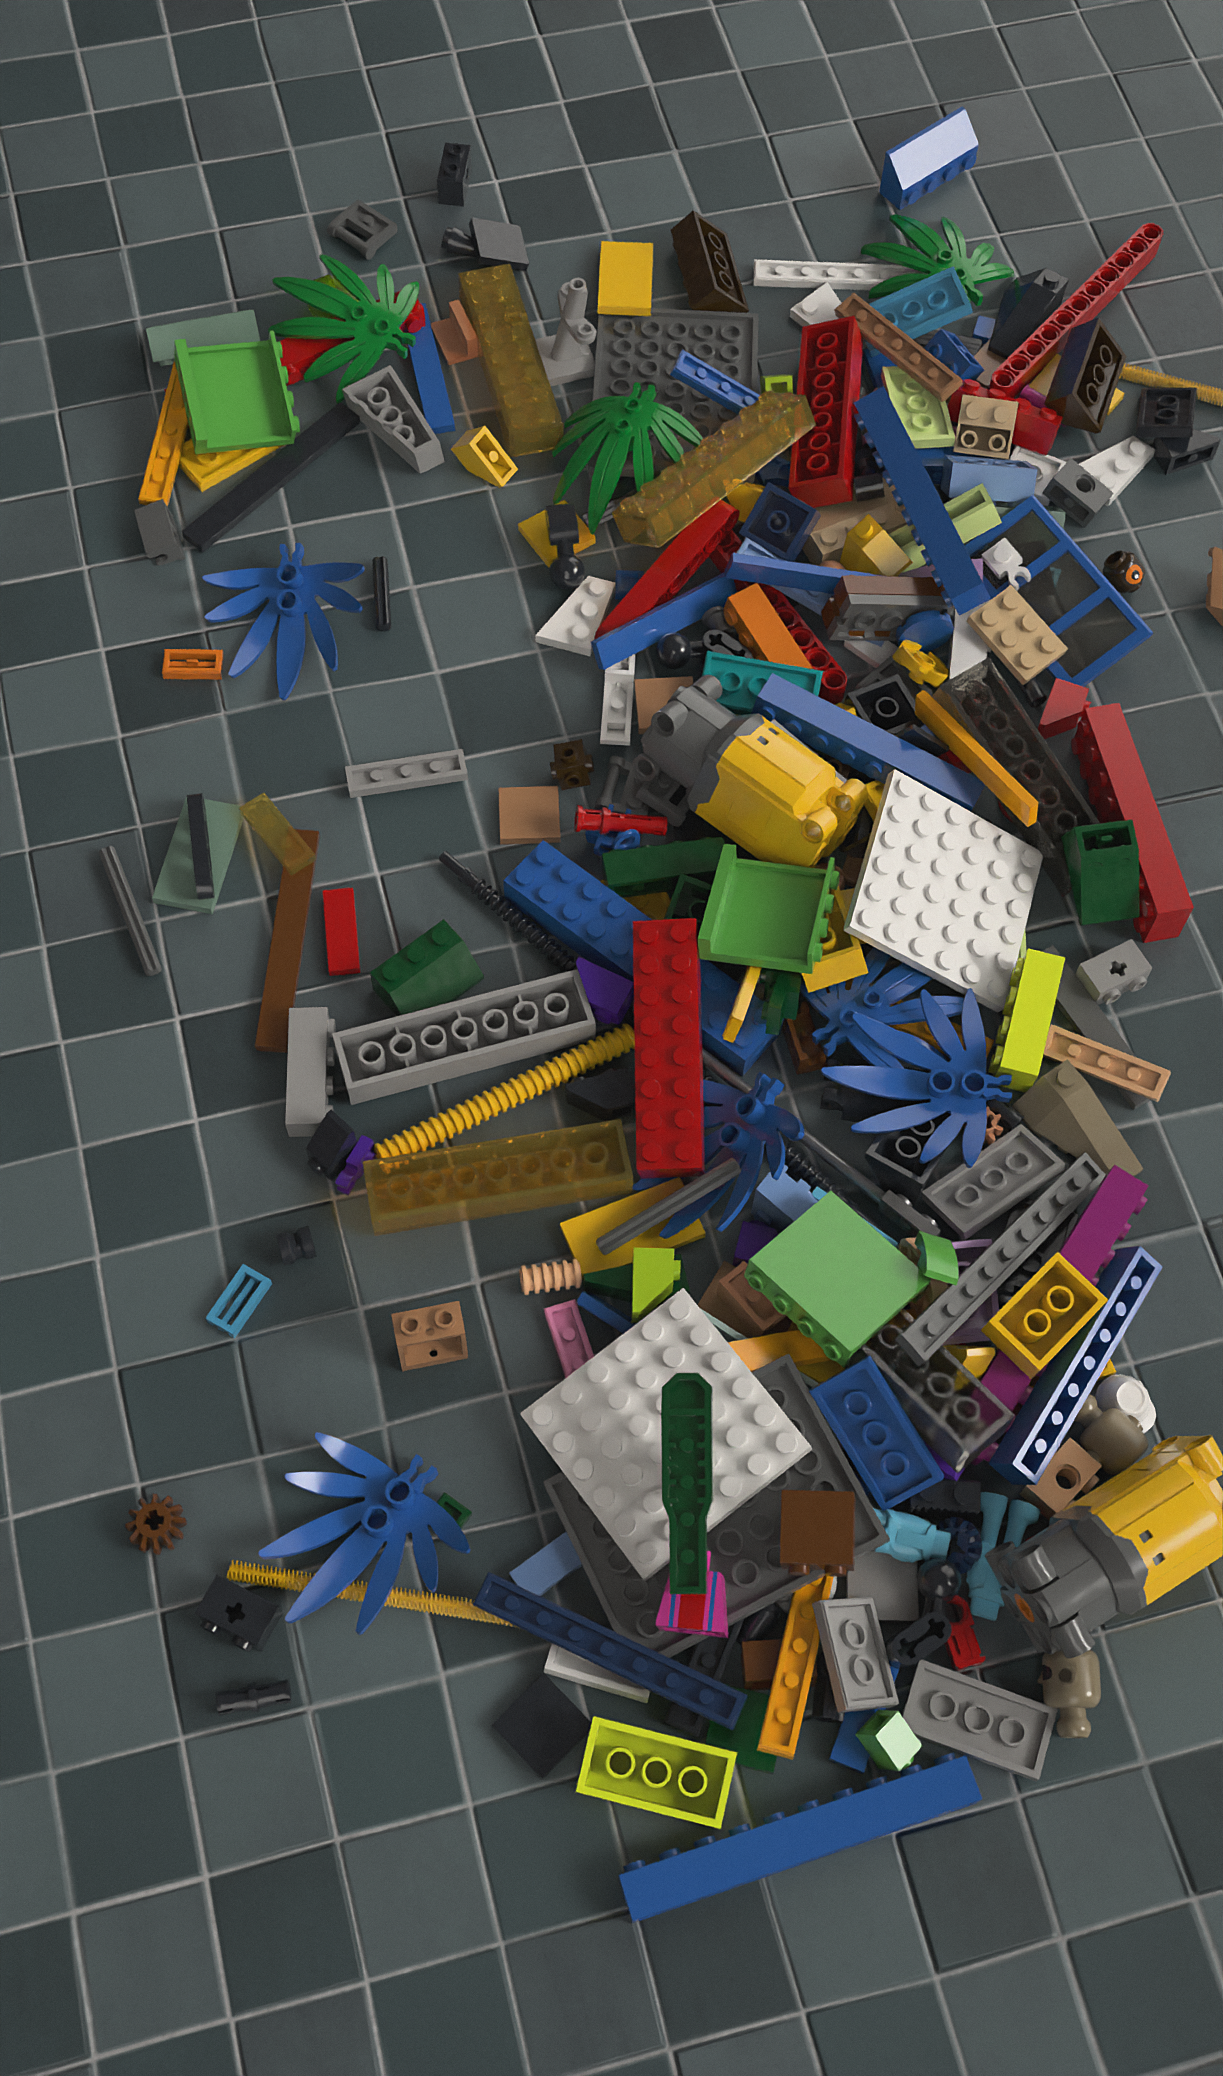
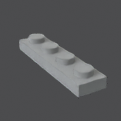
[345,749,468,798]

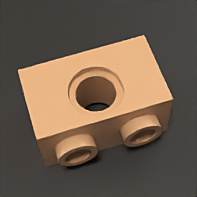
[1020,1438,1102,1521]

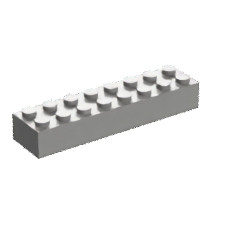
[332,969,596,1105]

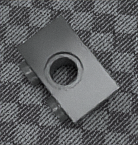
[1042,458,1114,528]

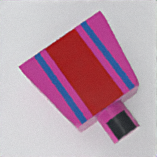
[656,1551,728,1638]

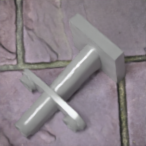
[531,278,597,388]

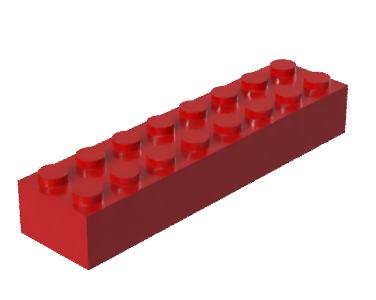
[788,315,863,508]
[1071,703,1194,943]
[633,918,705,1179]

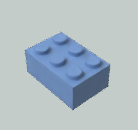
[940,455,1038,507]

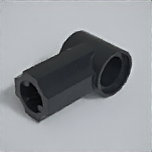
[853,458,885,502]
[811,1652,844,1723]

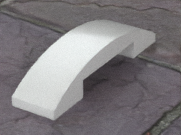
[600,654,635,746]

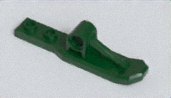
[661,1373,713,1594]

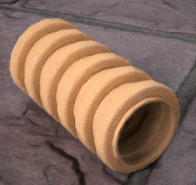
[519,1259,582,1295]

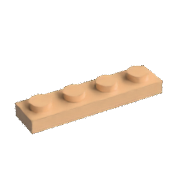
[1043,1024,1171,1102]

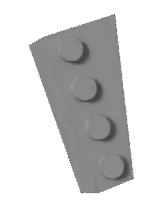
[342,365,445,474]

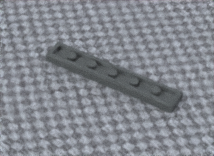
[1041,945,1151,1110]

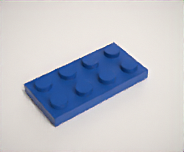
[809,1355,944,1512]

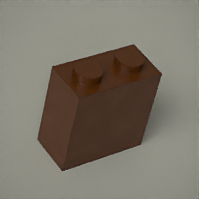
[780,1490,856,1577]

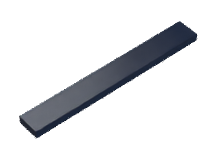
[473,1572,748,1731]

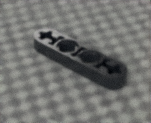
[187,793,215,900]

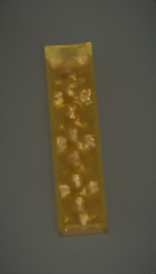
[458,264,563,458]
[611,391,816,548]
[363,1119,633,1236]

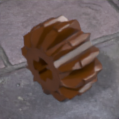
[125,1493,187,1555]

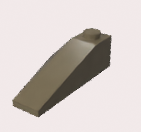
[1012,1059,1143,1177]

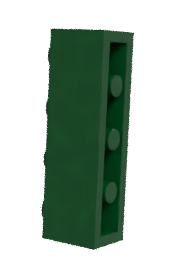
[602,836,724,898]

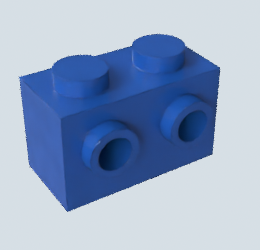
[924,328,984,381]

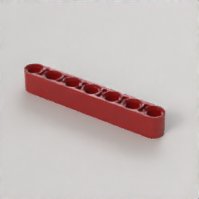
[594,496,740,640]

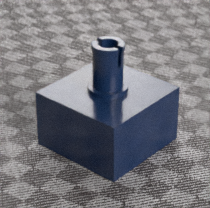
[739,482,821,562]

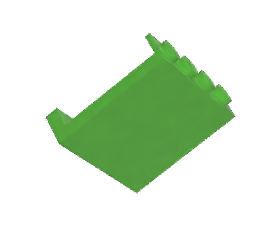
[173,331,300,454]
[698,844,840,974]
[744,1191,931,1368]

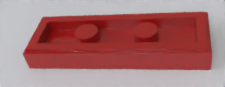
[323,887,361,976]

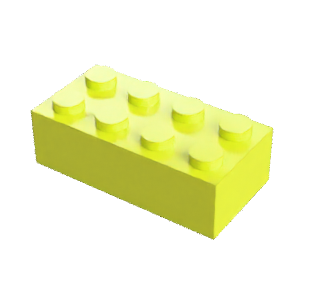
[988,948,1065,1093]
[576,1716,737,1829]

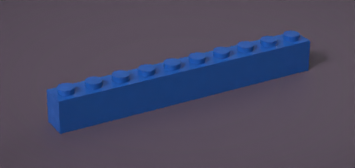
[854,386,991,616]
[618,1753,982,1924]

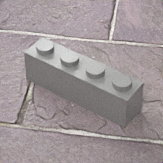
[285,1007,336,1137]

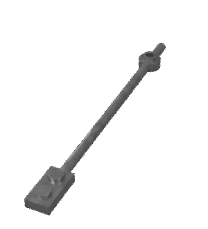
[702,1048,941,1238]

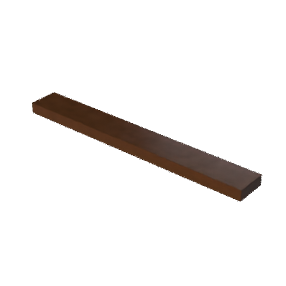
[255,829,320,1053]

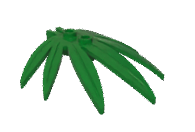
[861,214,1015,307]
[268,254,419,404]
[552,382,710,535]

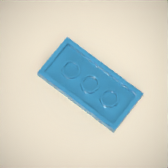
[864,266,973,357]

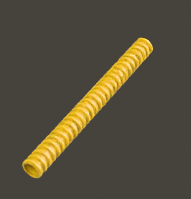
[373,1023,635,1170]

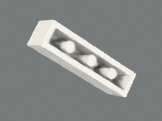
[944,600,991,707]

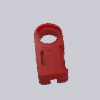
[944,1595,986,1671]

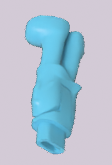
[966,1492,1040,1621]
[873,1508,951,1563]

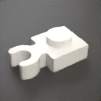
[982,538,1031,591]

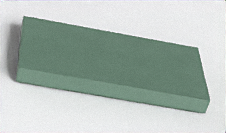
[152,796,246,915]

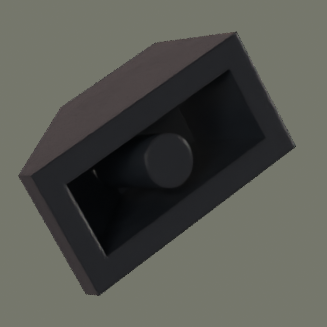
[1152,429,1220,475]
[306,1109,357,1181]

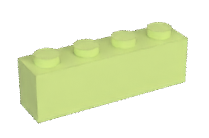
[888,483,1002,573]

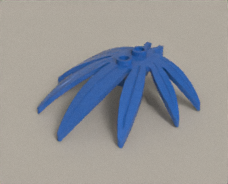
[202,543,365,701]
[800,947,964,1069]
[821,988,1012,1168]
[632,1072,804,1239]
[258,1432,471,1635]

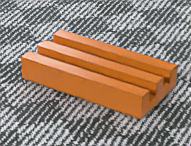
[162,649,224,680]

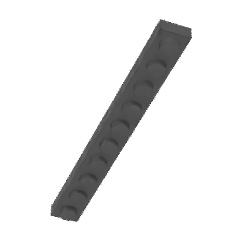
[895,1152,1105,1366]

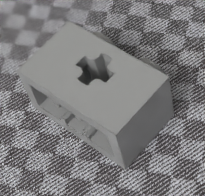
[1075,939,1152,1005]

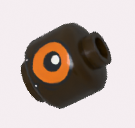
[1102,550,1146,593]

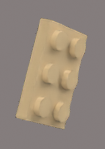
[966,585,1068,685]

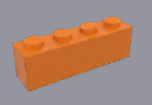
[723,583,813,669]

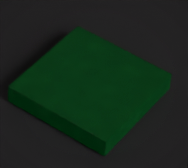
[705,1683,777,1775]

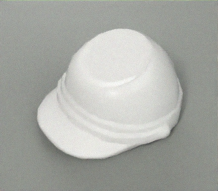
[1095,1374,1156,1433]

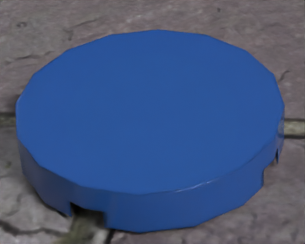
[895,610,954,653]

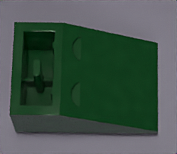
[1061,819,1139,926]

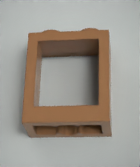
[391,1301,468,1371]

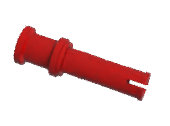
[574,805,667,836]

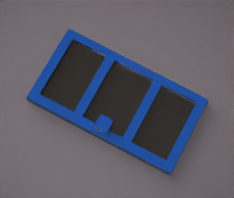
[965,495,1153,687]

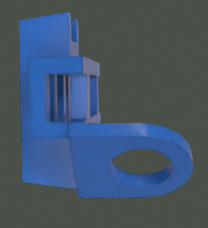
[585,804,641,856]

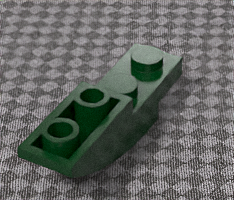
[760,967,801,1035]

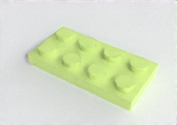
[881,366,955,449]

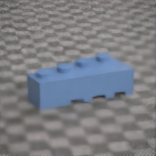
[751,1164,818,1234]

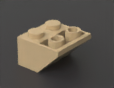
[953,395,1018,460]

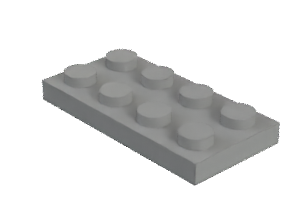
[922,1124,1065,1240]
[902,1659,1058,1782]

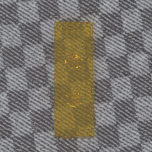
[239,792,316,876]

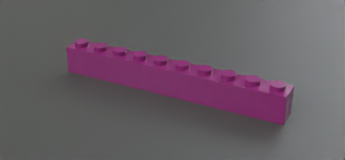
[947,1164,1148,1466]

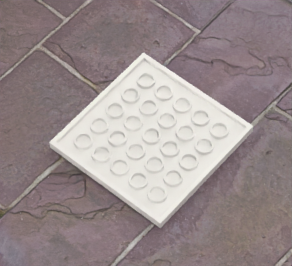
[843,769,1044,1013]
[520,1288,812,1581]

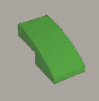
[914,1231,959,1285]

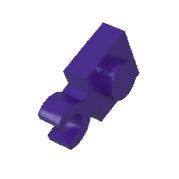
[335,1135,377,1195]

